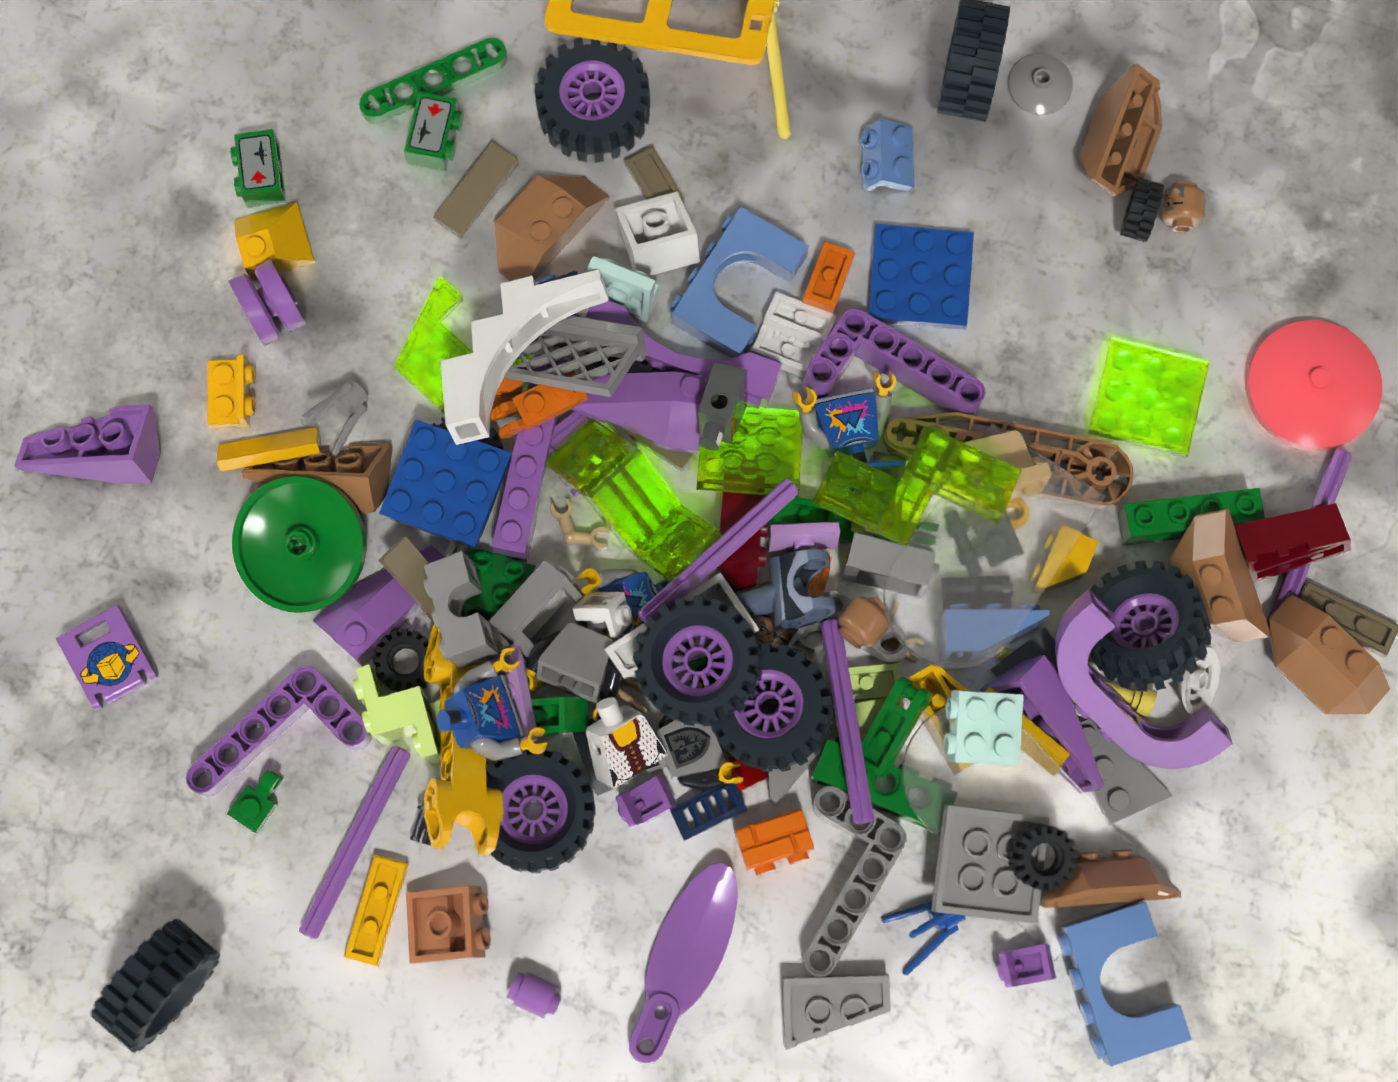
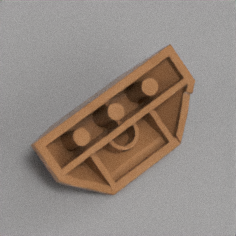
[1079,64,1162,196]
[494,175,609,281]
[1169,508,1270,642]
[1267,594,1390,714]
[1040,849,1181,908]

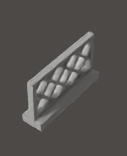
[504,316,648,397]

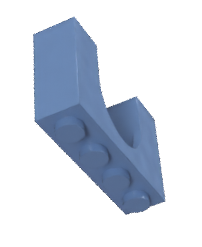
[670,207,809,358]
[1057,901,1192,1066]

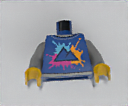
[792,371,896,471]
[576,568,673,639]
[437,648,548,761]

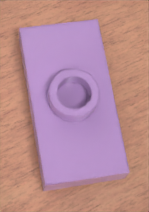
[768,522,840,552]

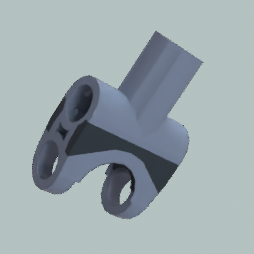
[736,549,836,630]

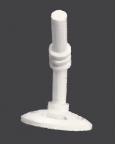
[1088,647,1221,714]

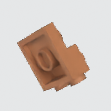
[406,886,491,964]

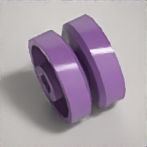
[229,260,306,346]

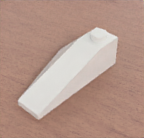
[605,573,760,679]

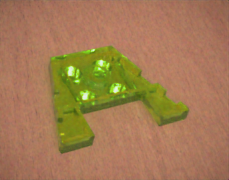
[394,277,532,414]

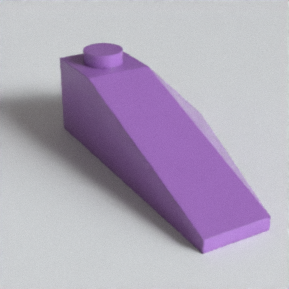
[571,372,708,454]
[14,404,160,484]
[313,545,445,666]
[980,655,1104,793]

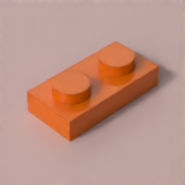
[802,241,855,313]

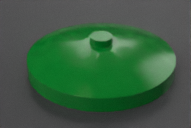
[232,476,367,613]

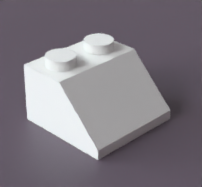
[615,191,700,276]

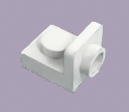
[572,592,632,638]

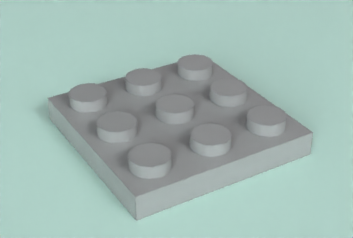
[931,804,1050,924]

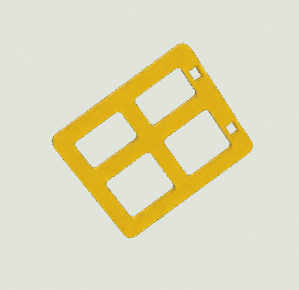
[545,0,775,65]

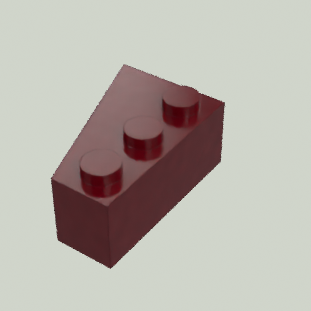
[716,472,771,595]
[1234,503,1351,583]

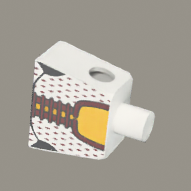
[586,697,667,789]

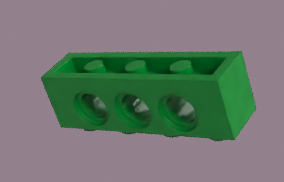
[1118,488,1265,546]
[810,737,957,834]

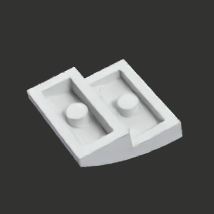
[751,292,837,378]

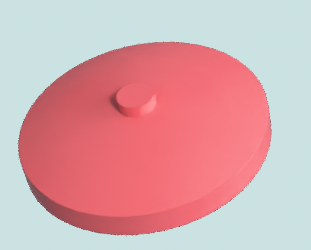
[1246,320,1382,451]

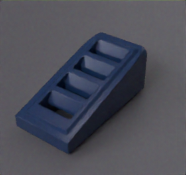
[670,783,747,841]

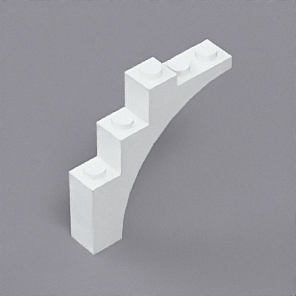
[441,269,609,445]

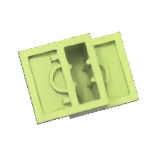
[353,664,440,765]

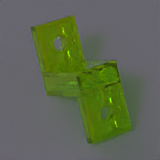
[546,418,722,582]
[812,425,1022,547]

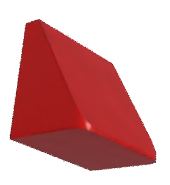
[725,756,768,791]

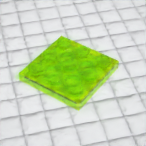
[1088,337,1210,459]
[696,407,803,497]

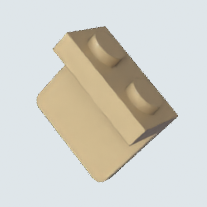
[957,430,1052,508]

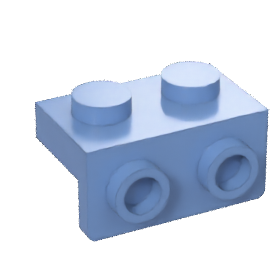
[861,119,914,192]

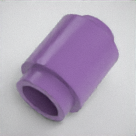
[507,972,562,1019]

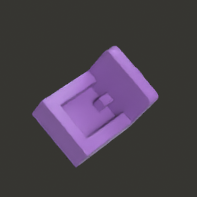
[615,775,677,828]
[997,943,1057,988]

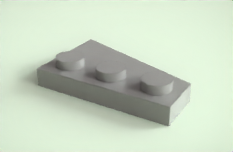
[782,973,891,1050]

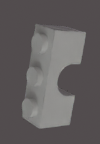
[424,551,499,669]

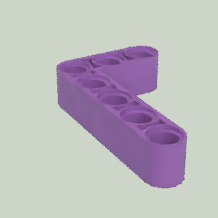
[802,309,986,415]
[186,666,372,797]

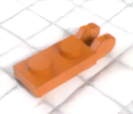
[490,371,588,439]

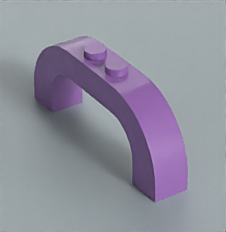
[1055,589,1233,769]

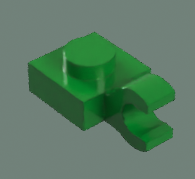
[227,770,283,834]

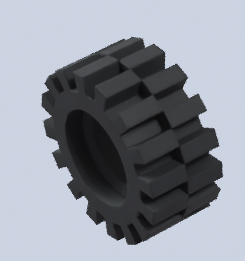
[1120,177,1164,242]
[373,629,429,692]
[1008,823,1078,891]

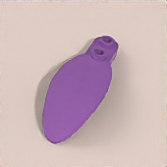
[629,863,738,1064]

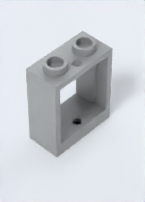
[842,533,939,600]
[488,560,586,661]

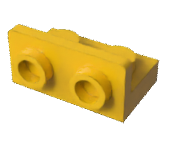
[207,354,255,428]

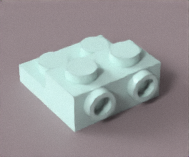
[588,256,659,322]
[943,690,1024,765]

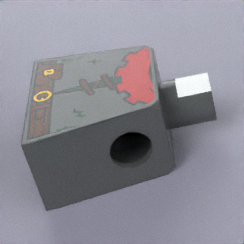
[698,362,747,450]

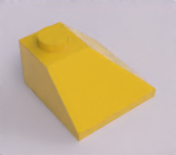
[234,202,315,281]

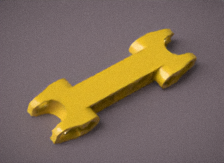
[424,624,503,856]

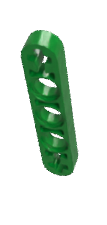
[359,38,507,124]

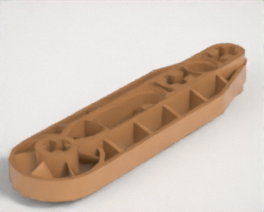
[883,412,1133,509]

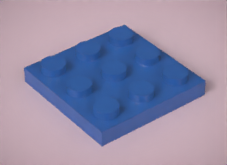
[868,224,974,330]
[379,420,512,550]

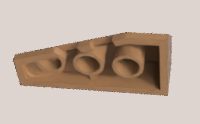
[242,442,393,514]

